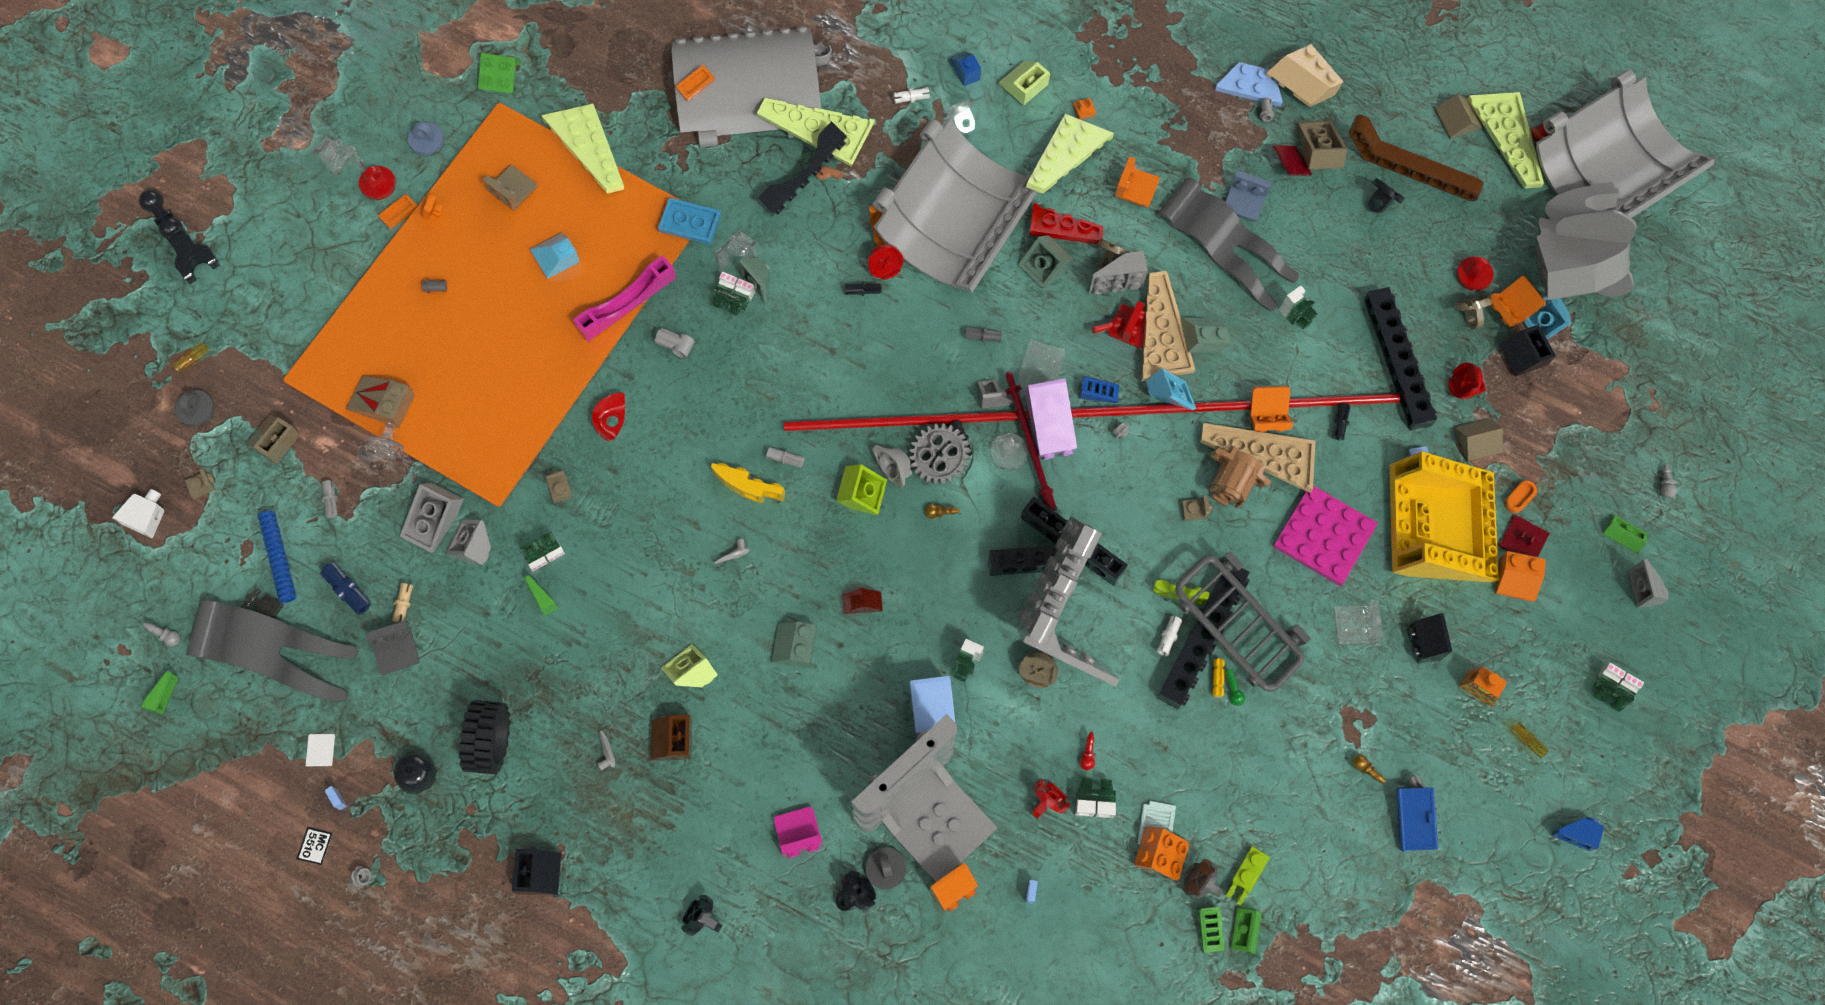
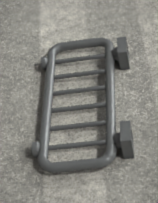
[1175,551,1311,692]

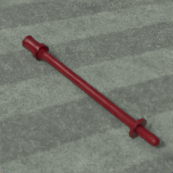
[1005,372,1058,511]

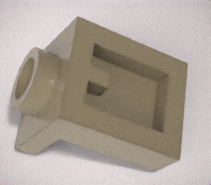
[185,468,216,499]
[546,471,573,503]
[1181,496,1212,521]

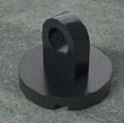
[1368,178,1405,213]
[836,871,876,911]
[681,895,723,936]

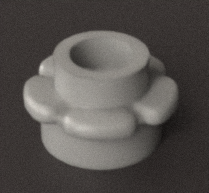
[1113,422,1130,439]
[351,866,371,887]

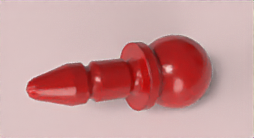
[1079,732,1096,771]

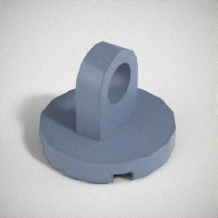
[407,122,444,156]

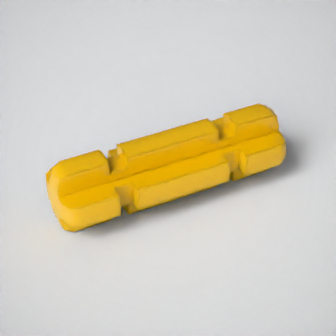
[1212,658,1225,697]

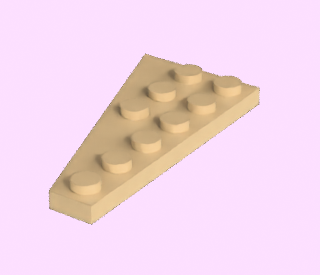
[1141,271,1196,381]
[1200,423,1316,493]

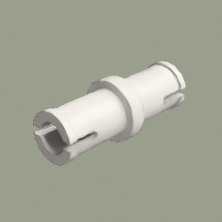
[893,87,930,104]
[1157,616,1182,656]

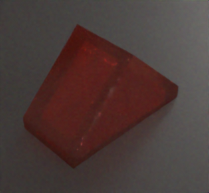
[842,588,883,614]

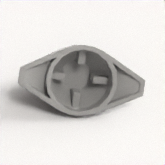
[872,445,912,489]

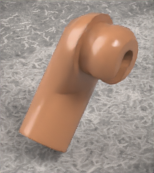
[816,166,843,180]

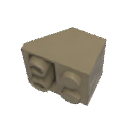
[245,415,300,465]

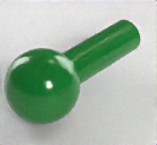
[1225,668,1245,706]

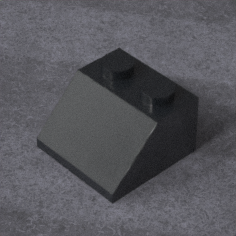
[1408,613,1452,664]

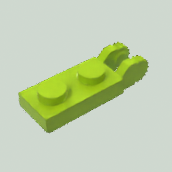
[1153,579,1209,605]
[1225,846,1270,906]

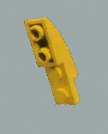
[711,463,785,504]

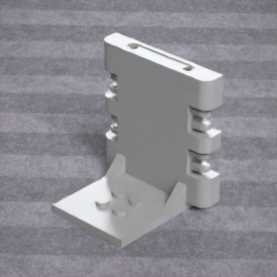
[1017,516,1119,687]
[851,714,998,882]

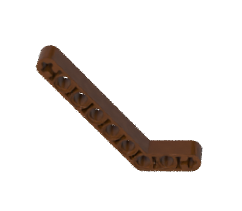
[1349,115,1484,201]

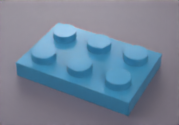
[658,197,722,245]

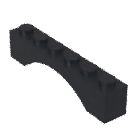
[757,121,847,216]

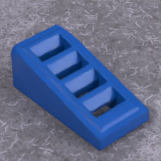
[1080,377,1119,403]

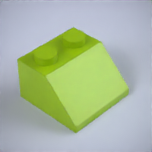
[836,464,887,515]

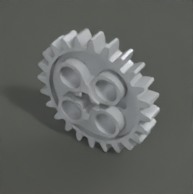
[909,423,971,485]

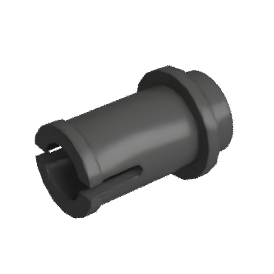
[422,279,447,293]

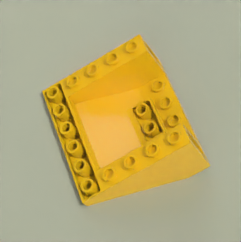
[1389,451,1499,583]

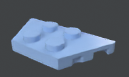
[1215,62,1283,107]

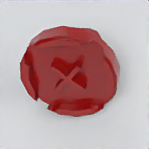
[359,166,396,200]
[867,244,904,280]
[1456,256,1494,291]
[1448,362,1486,400]
[1031,779,1070,819]

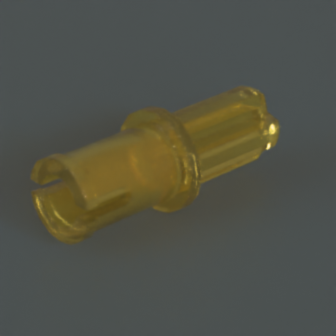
[172,343,209,374]
[1510,722,1549,758]

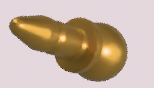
[924,504,960,519]
[1352,754,1386,783]

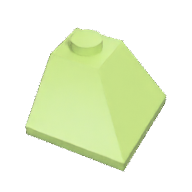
[661,644,718,687]

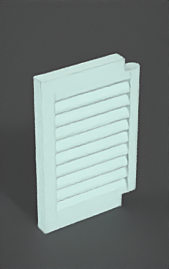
[1137,801,1176,845]

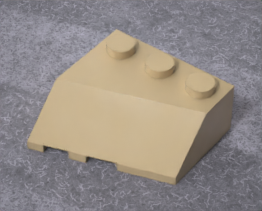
[1266,44,1343,107]

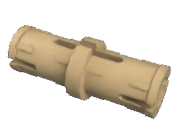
[391,583,413,623]

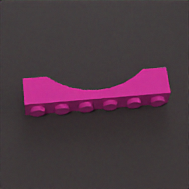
[573,255,676,342]

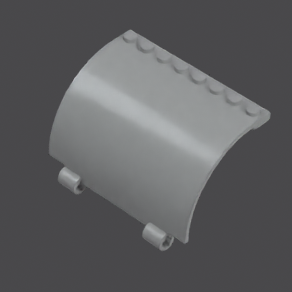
[672,26,821,148]
[1536,69,1714,218]
[873,118,1037,293]

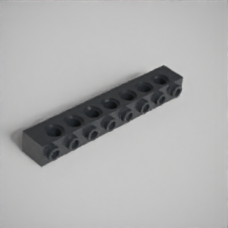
[1364,287,1437,431]
[1157,568,1250,709]

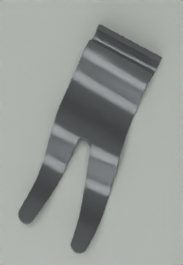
[1156,177,1299,311]
[186,600,358,702]

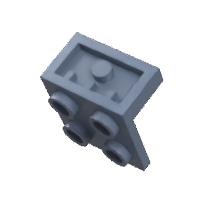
[1226,170,1272,222]

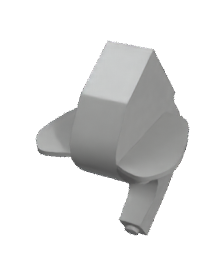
[1537,181,1637,300]

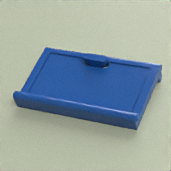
[1396,787,1438,852]

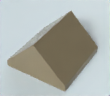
[1435,94,1482,139]
[1453,419,1503,462]

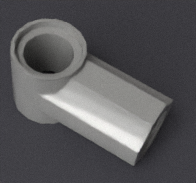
[655,328,695,359]

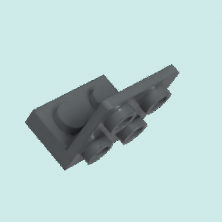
[365,621,420,675]

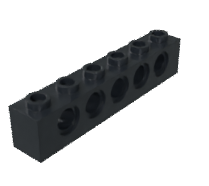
[1021,497,1128,586]

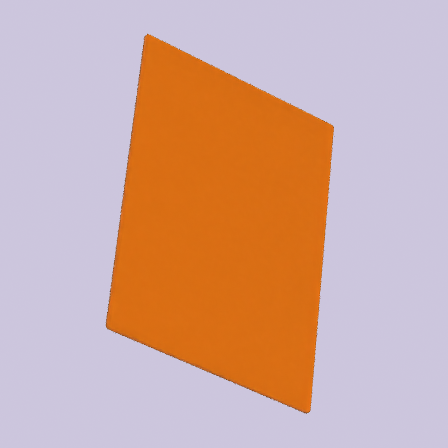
[283,103,690,507]

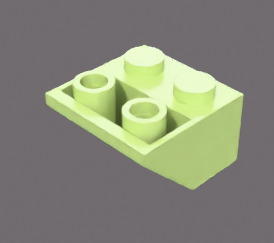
[999,61,1050,105]

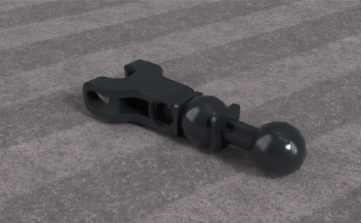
[139,189,220,284]

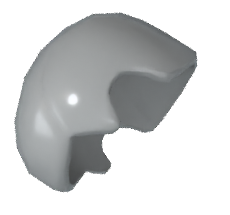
[813,42,832,67]

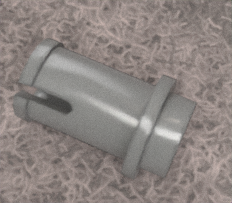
[1260,98,1274,122]

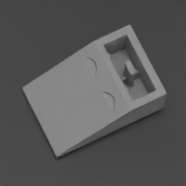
[1088,251,1148,295]

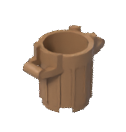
[1209,446,1271,508]

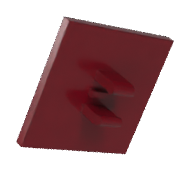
[1273,145,1312,176]
[1499,514,1550,557]

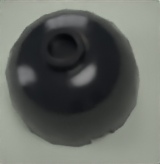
[393,752,437,794]

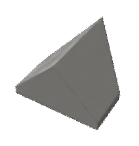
[977,379,1014,409]

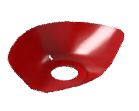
[592,392,625,441]

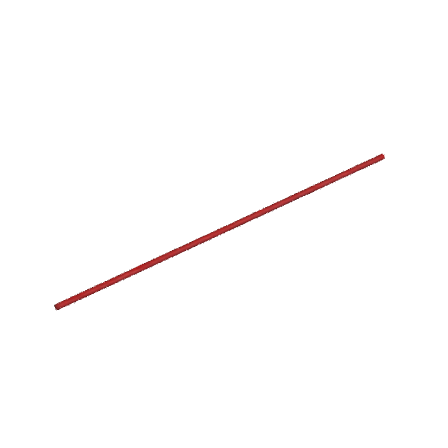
[784,394,1400,431]

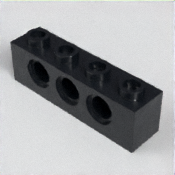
[988,546,1057,576]

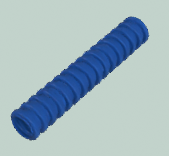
[257,511,297,603]

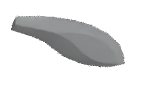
[715,539,750,564]
[598,731,615,770]

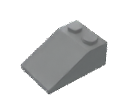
[400,483,464,553]

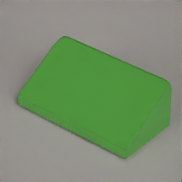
[1604,514,1648,553]
[1231,907,1262,954]

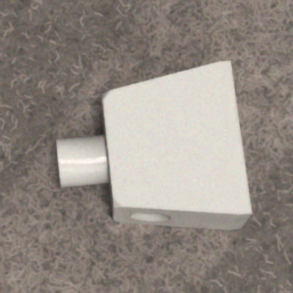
[113,489,164,538]

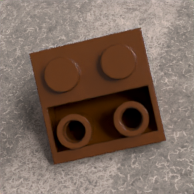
[650,715,692,761]

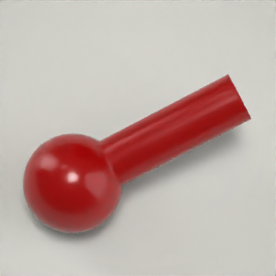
[1091,317,1124,334]

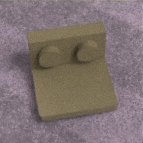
[483,165,538,211]

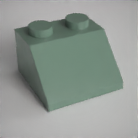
[1018,235,1074,289]
[1181,317,1231,353]
[771,622,817,669]

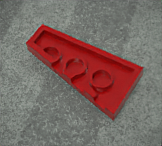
[1029,203,1103,244]

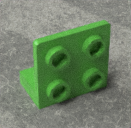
[478,53,522,93]

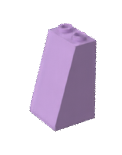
[1025,378,1077,460]

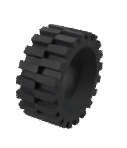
[459,700,510,775]

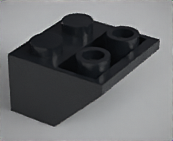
[1499,324,1556,377]
[512,849,562,895]

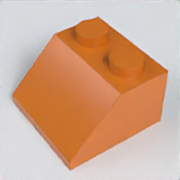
[1495,551,1546,602]
[929,862,978,912]

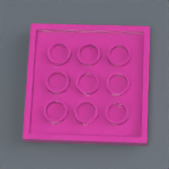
[1273,485,1378,587]

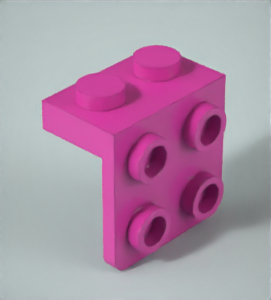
[774,807,823,859]

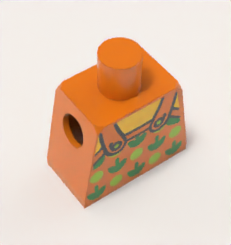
[1459,667,1507,707]

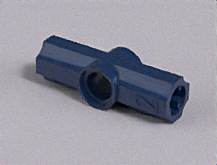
[320,562,371,615]

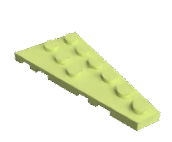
[541,104,624,194]

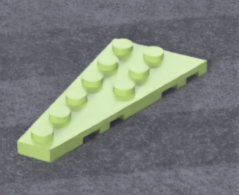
[1467,92,1544,189]
[756,98,875,167]
[1026,114,1114,194]

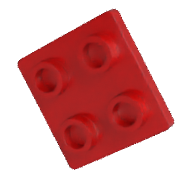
[1108,301,1145,349]

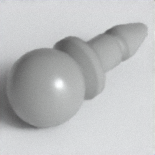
[1661,464,1677,498]
[143,623,181,647]

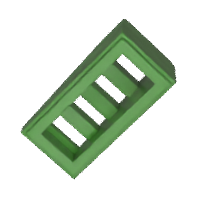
[524,575,558,615]
[140,671,178,715]
[1197,907,1224,953]

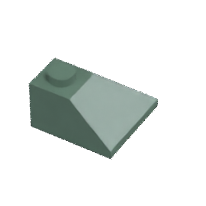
[739,257,770,303]

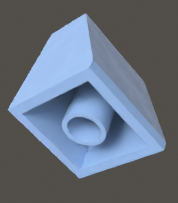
[909,676,955,737]

